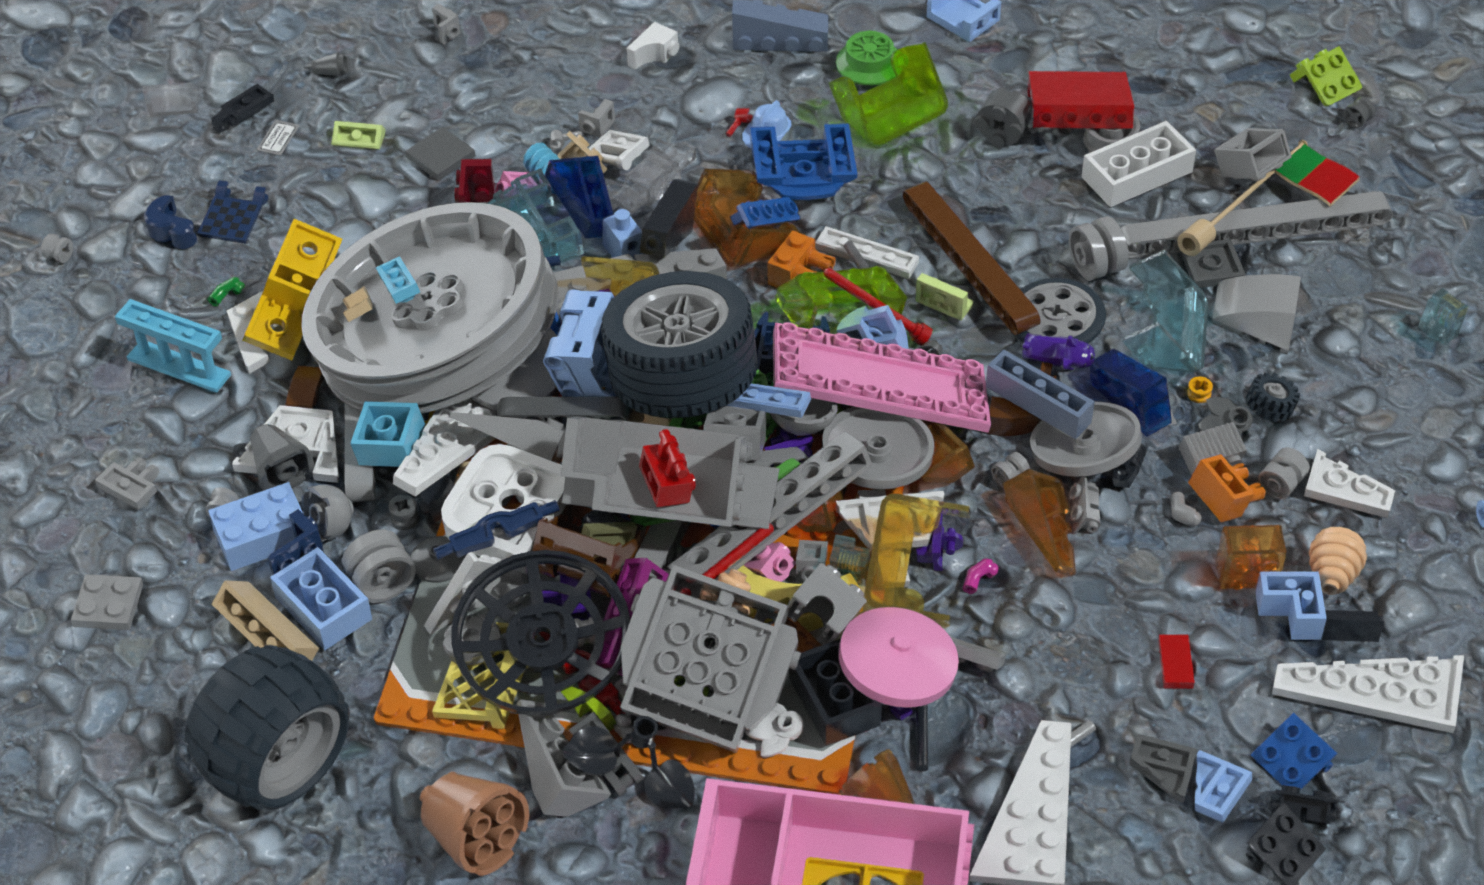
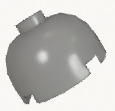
[301,485,354,542]

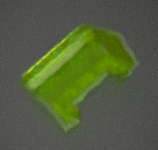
[828,42,948,145]
[775,266,907,329]

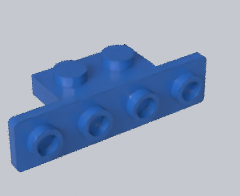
[730,197,800,229]

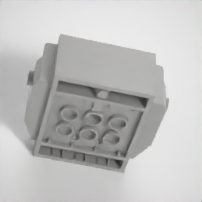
[620,565,801,753]

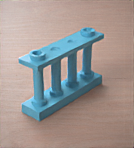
[115,299,231,393]

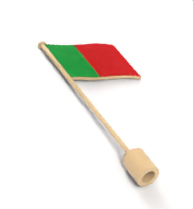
[1177,140,1360,256]

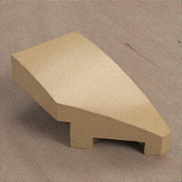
[342,286,373,322]

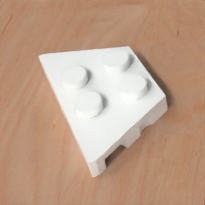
[835,491,944,551]
[424,552,501,634]

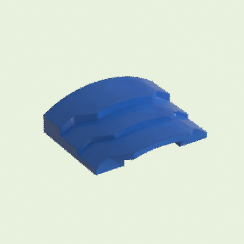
[750,124,858,200]

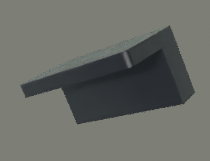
[1321,610,1384,642]

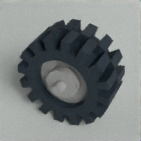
[1246,372,1300,422]

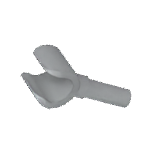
[550,130,582,150]

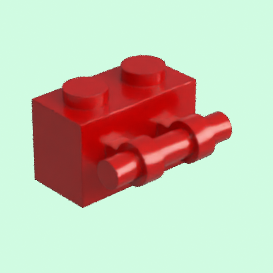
[639,429,696,507]

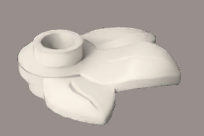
[744,703,804,758]

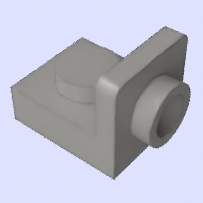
[578,99,615,138]
[796,540,828,584]

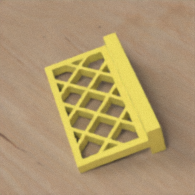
[432,622,537,729]

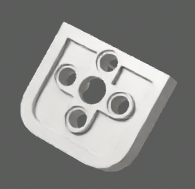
[441,444,567,575]

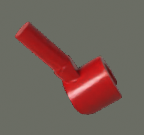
[726,108,753,137]

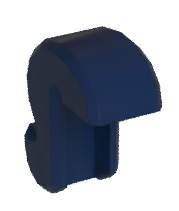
[144,195,197,249]

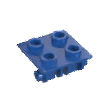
[1251,712,1337,790]

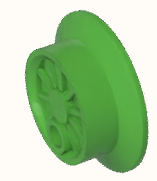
[836,31,903,85]

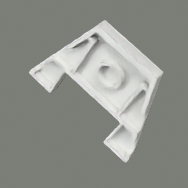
[227,291,283,374]
[232,405,339,483]

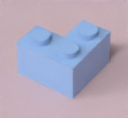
[1255,571,1327,640]

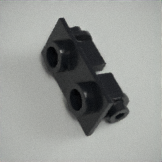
[1272,785,1339,824]

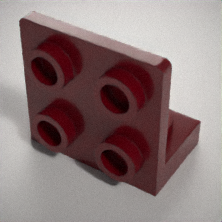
[454,159,496,203]

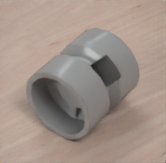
[1258,447,1310,500]

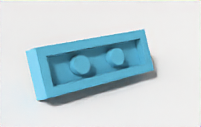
[376,256,420,304]

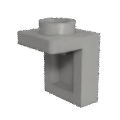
[432,3,461,44]

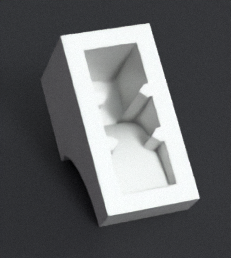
[627,22,679,70]

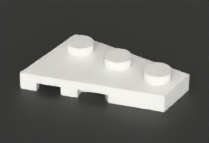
[1304,449,1395,518]

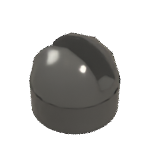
[921,340,943,355]

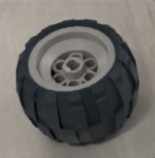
[184,645,350,811]

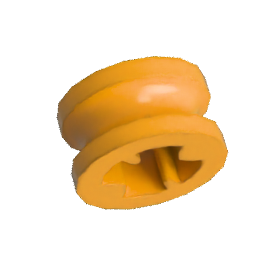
[1187,376,1213,403]

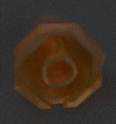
[838,749,915,804]

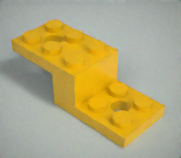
[242,219,343,361]

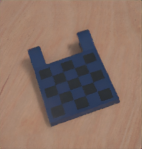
[197,180,269,244]

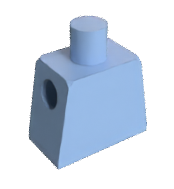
[602,209,643,260]

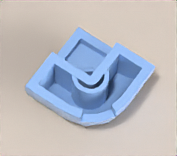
[836,305,908,349]

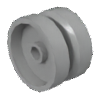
[1069,216,1129,281]
[341,529,416,603]

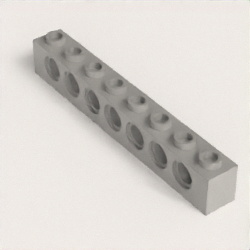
[668,431,873,580]

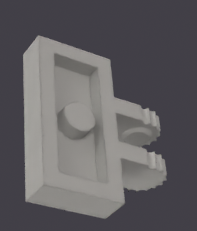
[95,458,160,510]

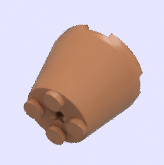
[420,772,529,876]

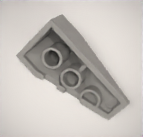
[517,699,611,817]

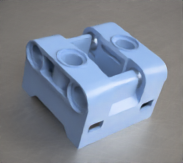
[543,289,616,397]

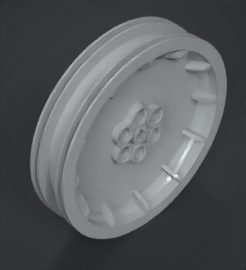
[302,203,559,413]

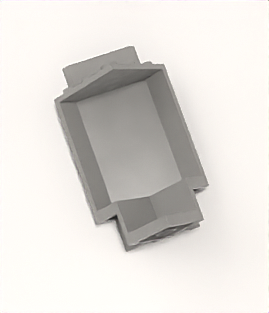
[561,416,780,529]

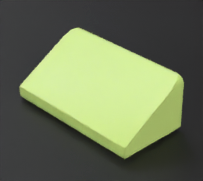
[331,121,386,150]

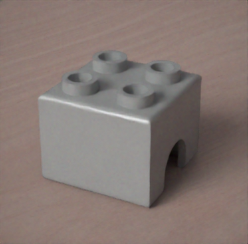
[788,563,867,645]

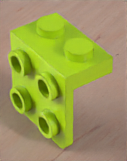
[1290,46,1362,107]

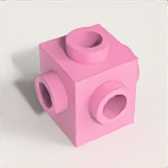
[744,542,796,582]

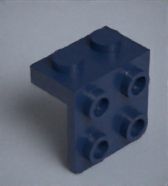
[268,509,324,576]

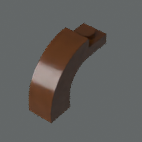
[987,362,1057,436]

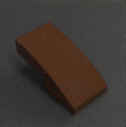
[286,366,324,409]

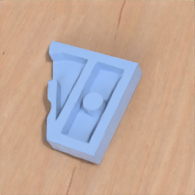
[1195,750,1252,823]

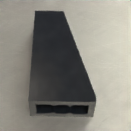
[640,178,699,258]

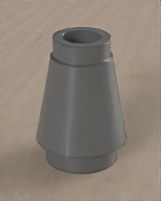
[311,52,349,76]

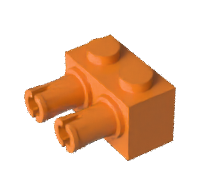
[767,230,836,293]
[1188,454,1265,522]

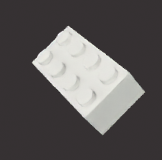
[1082,121,1196,207]

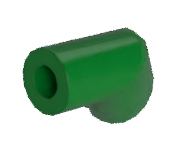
[207,277,245,307]

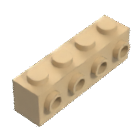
[212,580,319,661]

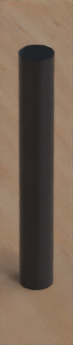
[916,704,928,772]

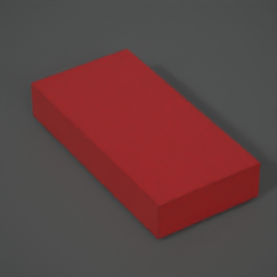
[1158,634,1195,689]

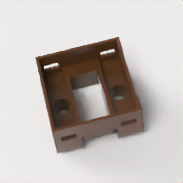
[532,504,647,597]

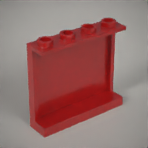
[1027,71,1135,129]

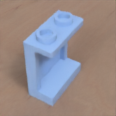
[927,0,1001,42]

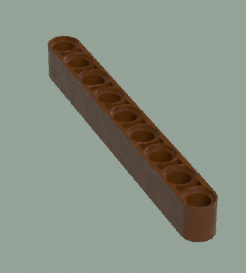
[902,181,1041,335]

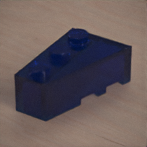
[544,155,614,239]
[1090,349,1172,437]

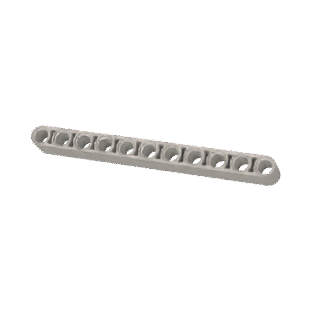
[1121,192,1393,259]

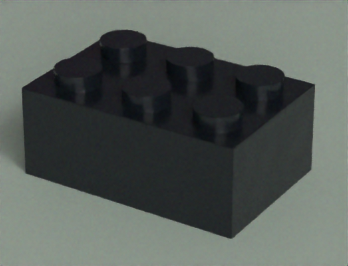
[789,639,882,746]

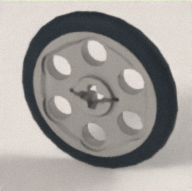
[1013,278,1107,344]

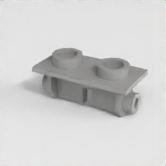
[1069,476,1101,534]

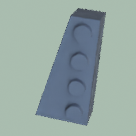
[732,0,828,52]

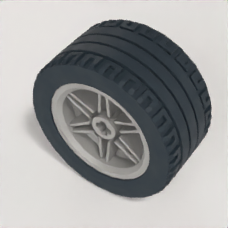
[601,271,758,419]

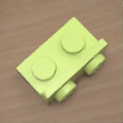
[916,273,973,321]

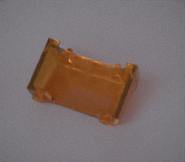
[694,168,800,267]

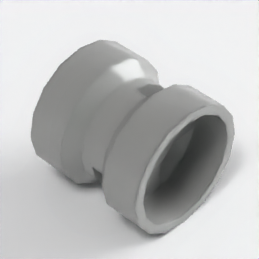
[991,452,1030,489]

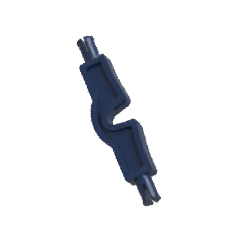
[433,500,560,560]

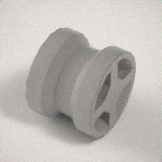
[41,234,73,263]
[205,487,239,517]

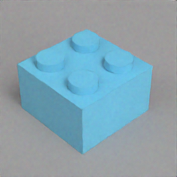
[350,401,425,467]

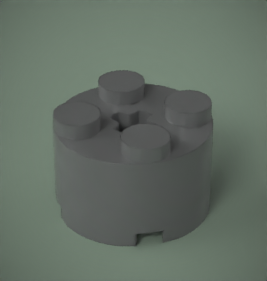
[974,88,1032,148]

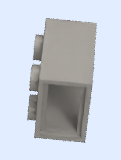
[1214,128,1292,181]

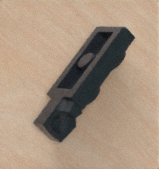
[211,84,275,133]

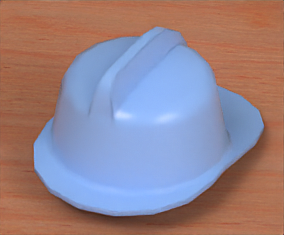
[742,100,791,148]

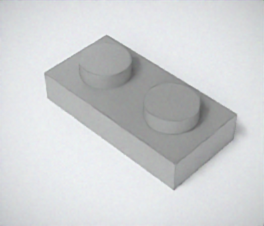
[951,637,1006,672]

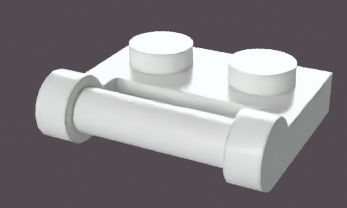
[588,130,650,170]

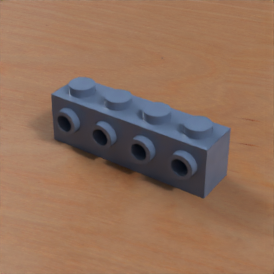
[986,349,1095,439]

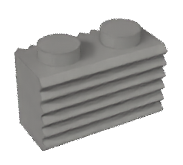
[1179,422,1247,475]

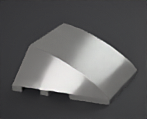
[1211,274,1301,355]

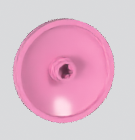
[838,607,959,707]

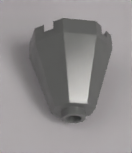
[250,424,314,490]

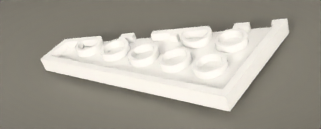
[393,398,496,496]
[1272,655,1464,733]
[969,720,1071,885]

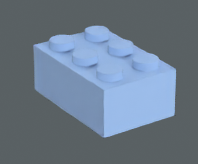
[208,482,303,571]
[270,547,372,650]

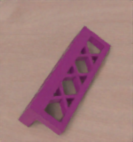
[593,557,669,677]

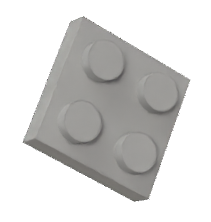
[71,574,143,630]

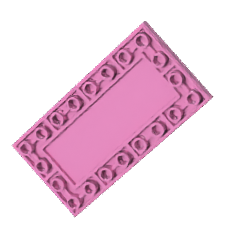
[773,323,991,433]

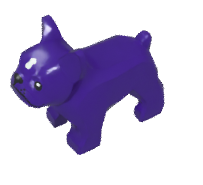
[1022,333,1095,370]

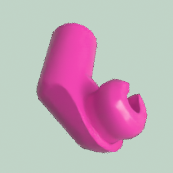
[963,558,998,594]

